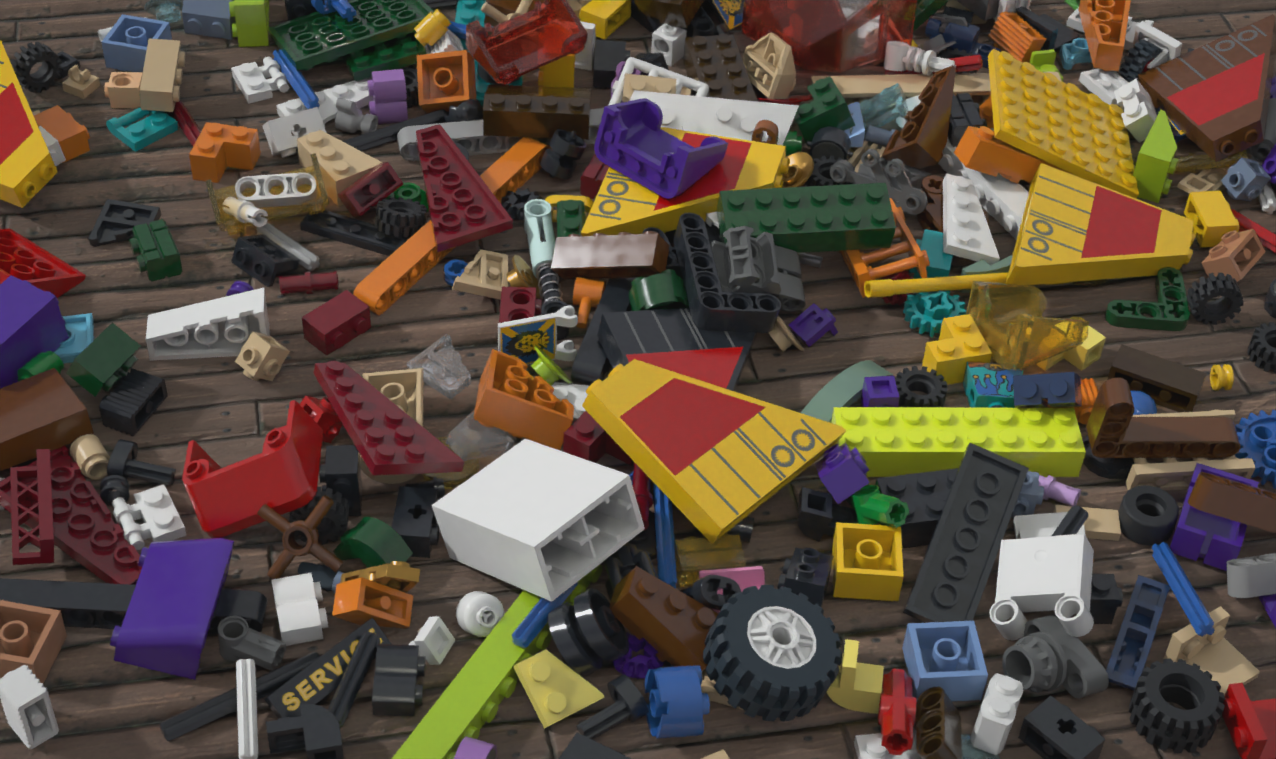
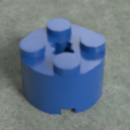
[645,665,710,739]

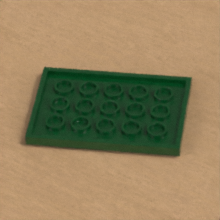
[268,0,434,71]

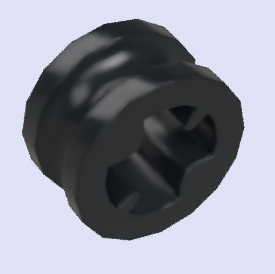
[100,475,130,506]

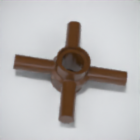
[257,495,344,579]

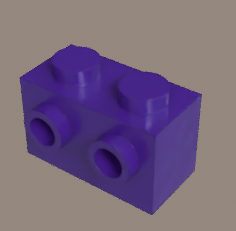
[815,442,870,504]

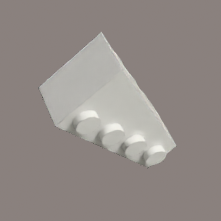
[146,288,270,361]

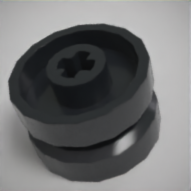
[548,588,629,677]

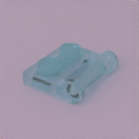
[860,83,909,139]

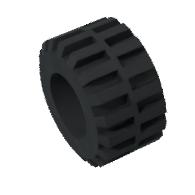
[1129,659,1225,754]

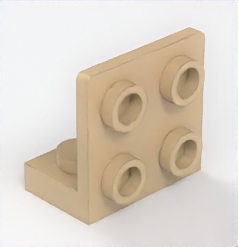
[1164,606,1259,695]

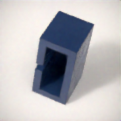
[1013,372,1082,408]

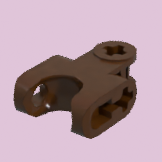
[917,175,989,233]

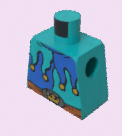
[963,362,1024,408]

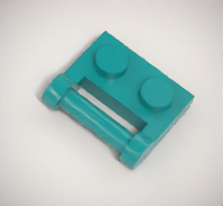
[106,107,179,152]

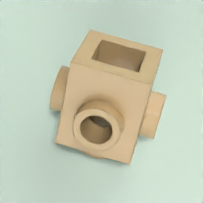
[235,331,290,381]

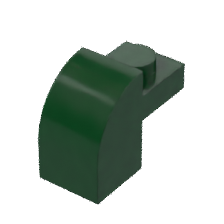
[333,517,413,568]

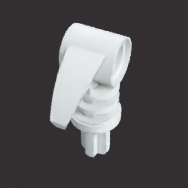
[884,41,956,76]

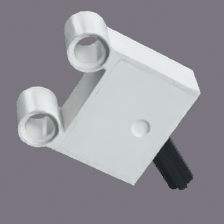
[989,505,1094,640]

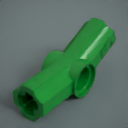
[846,483,909,528]

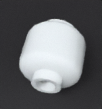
[456,591,505,637]

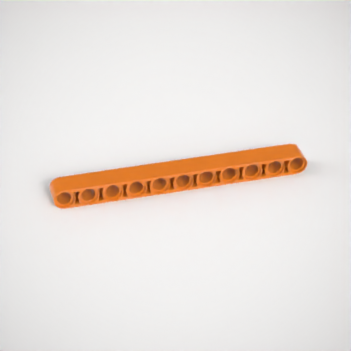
[353,137,551,315]

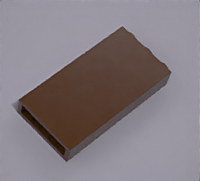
[0,368,94,471]

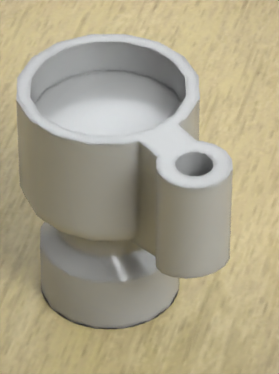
[335,98,378,134]

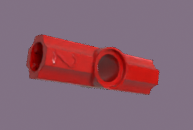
[878,669,916,755]

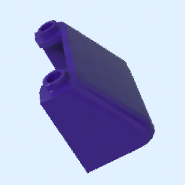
[594,98,728,199]
[110,538,234,680]

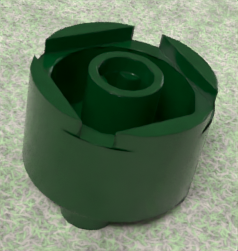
[629,269,689,311]

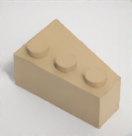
[139,38,186,112]

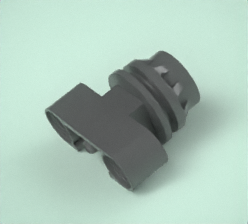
[1002,615,1109,698]

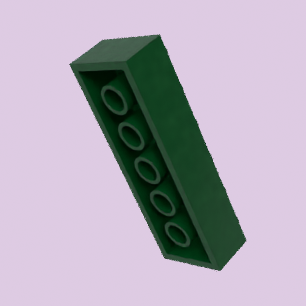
[716,183,896,253]

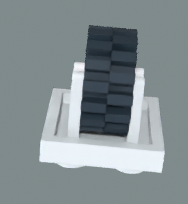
[1119,21,1182,82]

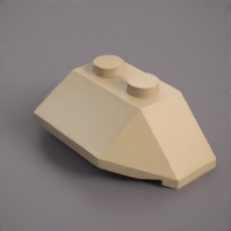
[742,32,796,99]

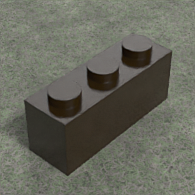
[1107,344,1207,412]

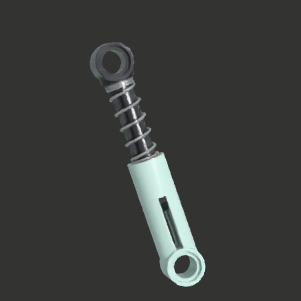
[524,199,570,341]

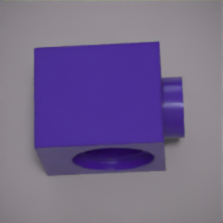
[860,376,900,407]

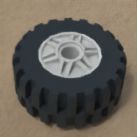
[703,585,842,722]

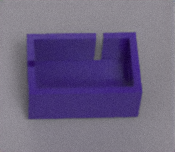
[1170,463,1259,571]

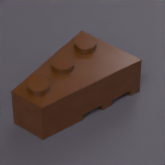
[609,566,719,671]

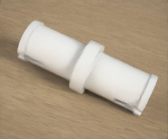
[222,197,268,227]

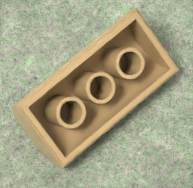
[360,368,424,484]

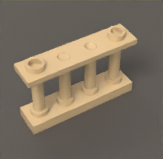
[1125,409,1255,491]

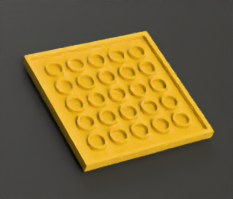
[988,49,1139,199]

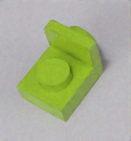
[1030,49,1064,82]

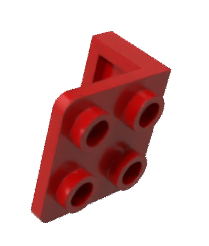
[1222,683,1276,759]

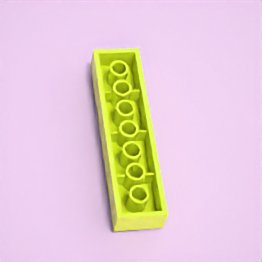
[831,407,1086,477]

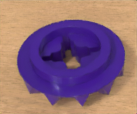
[612,632,664,679]

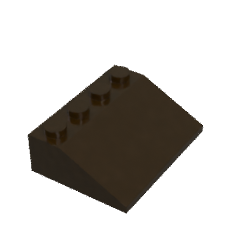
[483,84,592,140]

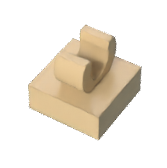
[62,65,100,99]

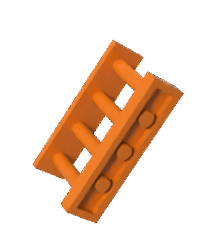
[840,198,930,298]

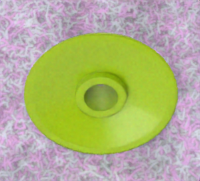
[531,344,572,386]

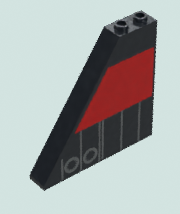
[597,308,757,392]

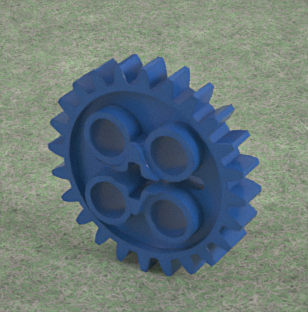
[1235,410,1276,489]

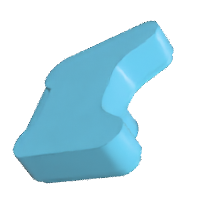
[1059,38,1092,70]

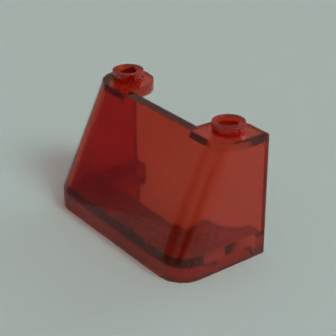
[466,0,588,84]

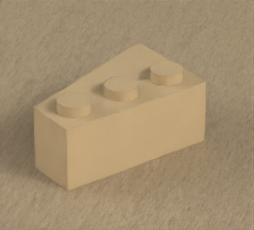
[297,130,382,207]

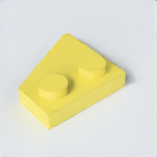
[513,650,605,729]

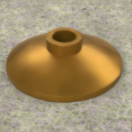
[782,152,814,188]

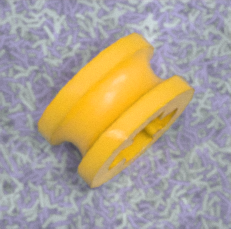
[1210,364,1234,390]

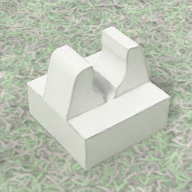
[409,616,456,665]

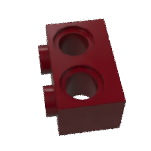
[499,286,542,323]

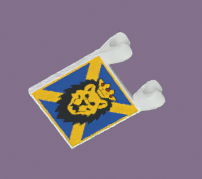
[498,306,578,365]

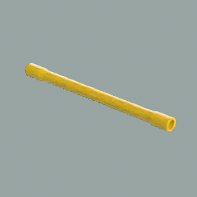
[864,272,1069,298]

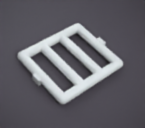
[609,57,709,105]

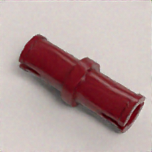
[279,271,339,295]

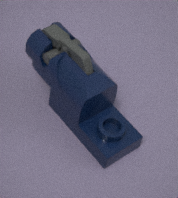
[925,13,1001,69]

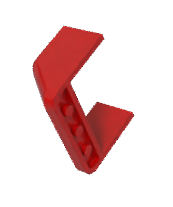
[182,400,323,538]

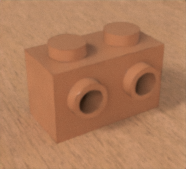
[1202,229,1266,282]

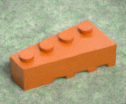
[1078,0,1131,72]
[954,126,1073,184]

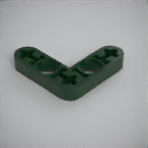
[1105,267,1190,331]

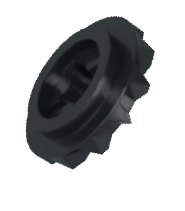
[501,188,544,220]

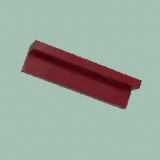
[10,449,55,565]

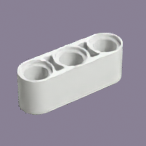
[235,173,318,208]

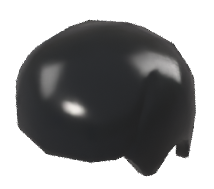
[443,99,483,123]

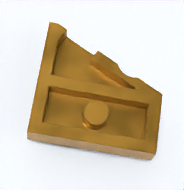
[340,561,420,593]

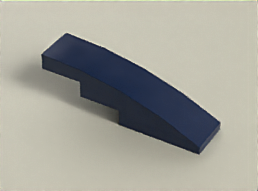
[1106,575,1170,690]

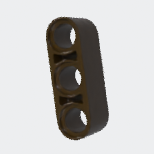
[916,687,962,759]

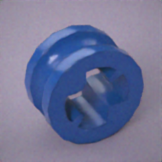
[444,260,468,286]

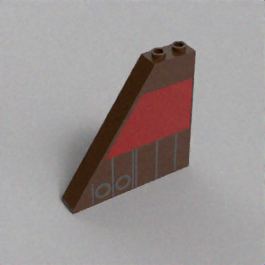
[1138,14,1276,162]

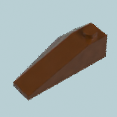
[882,65,956,169]

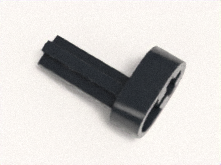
[107,439,176,486]
[679,575,741,610]
[576,674,649,740]

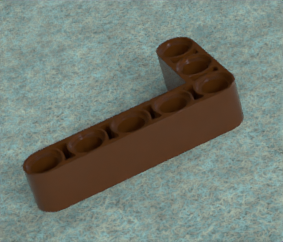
[1086,378,1241,458]
[1188,472,1276,533]

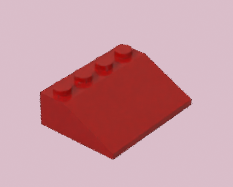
[0,228,86,298]

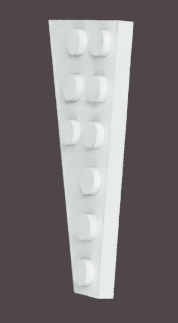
[630,90,799,145]

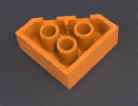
[473,349,574,450]

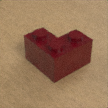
[563,411,634,465]

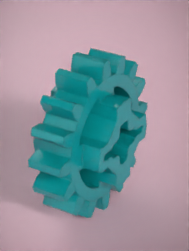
[903,290,967,337]

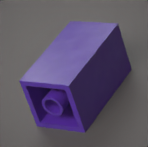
[0,275,69,388]

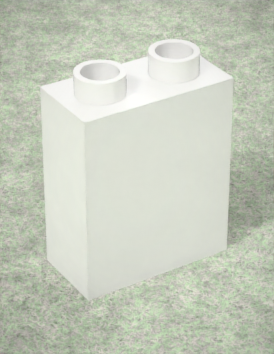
[431,439,645,602]

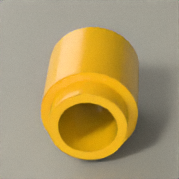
[414,9,451,46]

